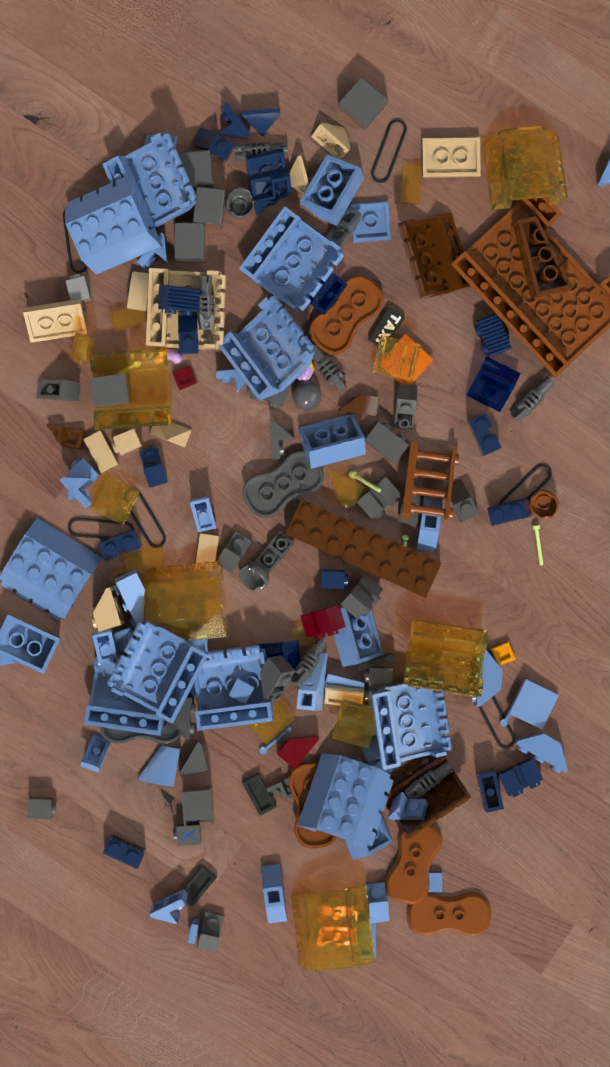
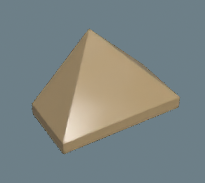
[311,123,351,160]
[289,155,309,194]
[149,416,192,447]

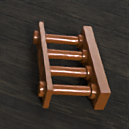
[401,441,459,525]

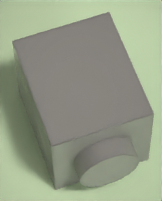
[66,274,92,303]

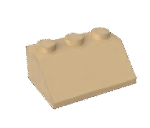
[91,587,126,631]

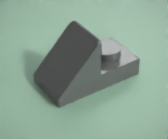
[270,421,294,460]
[216,531,252,573]
[197,911,224,953]

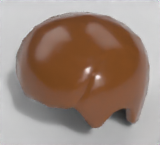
[530,490,559,519]

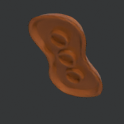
[310,276,384,355]
[289,763,337,848]
[385,824,442,905]
[407,892,491,937]

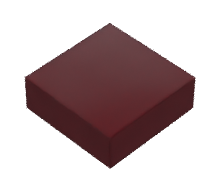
[172,366,197,391]

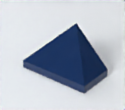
[241,108,280,136]

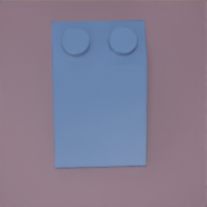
[0,614,60,674]

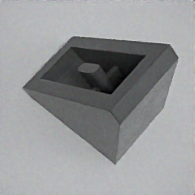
[179,740,209,777]

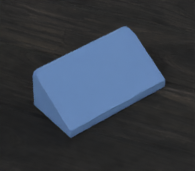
[324,673,365,692]

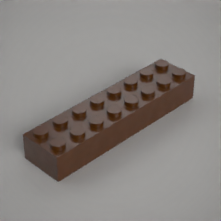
[286,499,442,598]

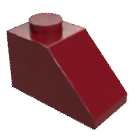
[276,735,319,769]

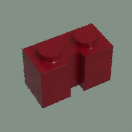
[300,605,345,639]

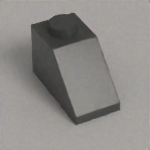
[37,379,81,402]
[444,480,479,523]

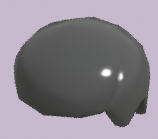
[225,187,255,219]
[292,380,321,411]
[239,562,269,591]

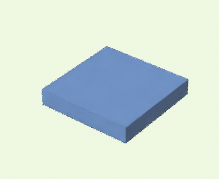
[350,201,391,243]
[508,678,559,729]

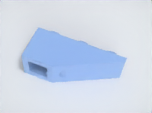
[113,569,145,630]
[297,653,327,711]

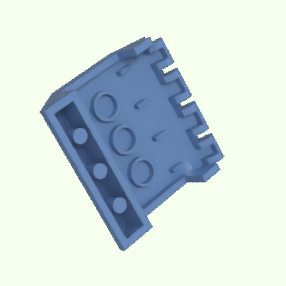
[102,132,196,230]
[65,176,163,274]
[239,207,345,312]
[219,295,315,401]
[0,518,102,621]
[107,620,209,724]
[195,644,274,731]
[84,653,165,736]
[371,678,452,770]
[297,753,393,848]

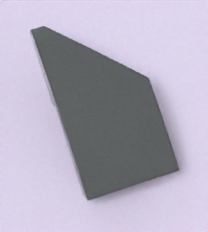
[266,777,293,799]

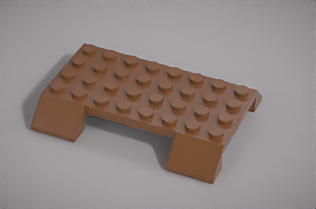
[451,186,610,378]

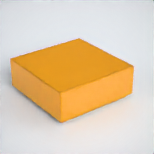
[490,641,516,666]

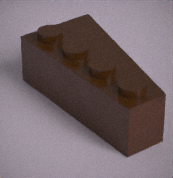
[513,216,573,299]

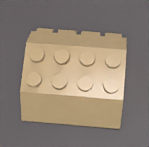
[146,268,226,350]

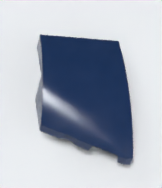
[245,148,292,216]

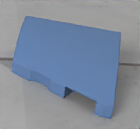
[138,745,181,787]

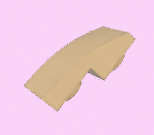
[127,271,149,311]

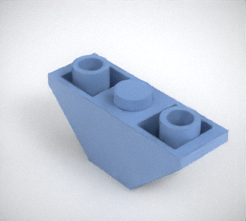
[416,495,443,552]
[472,648,503,707]
[514,732,568,773]
[261,864,287,924]

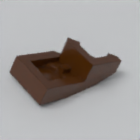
[338,394,379,416]
[47,424,85,450]

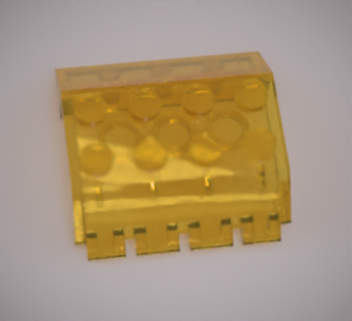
[482,126,568,210]
[90,348,172,430]
[143,561,227,641]
[403,619,488,698]
[291,886,375,971]

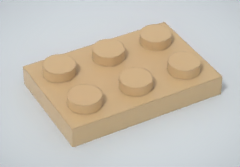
[422,137,481,178]
[23,299,87,343]

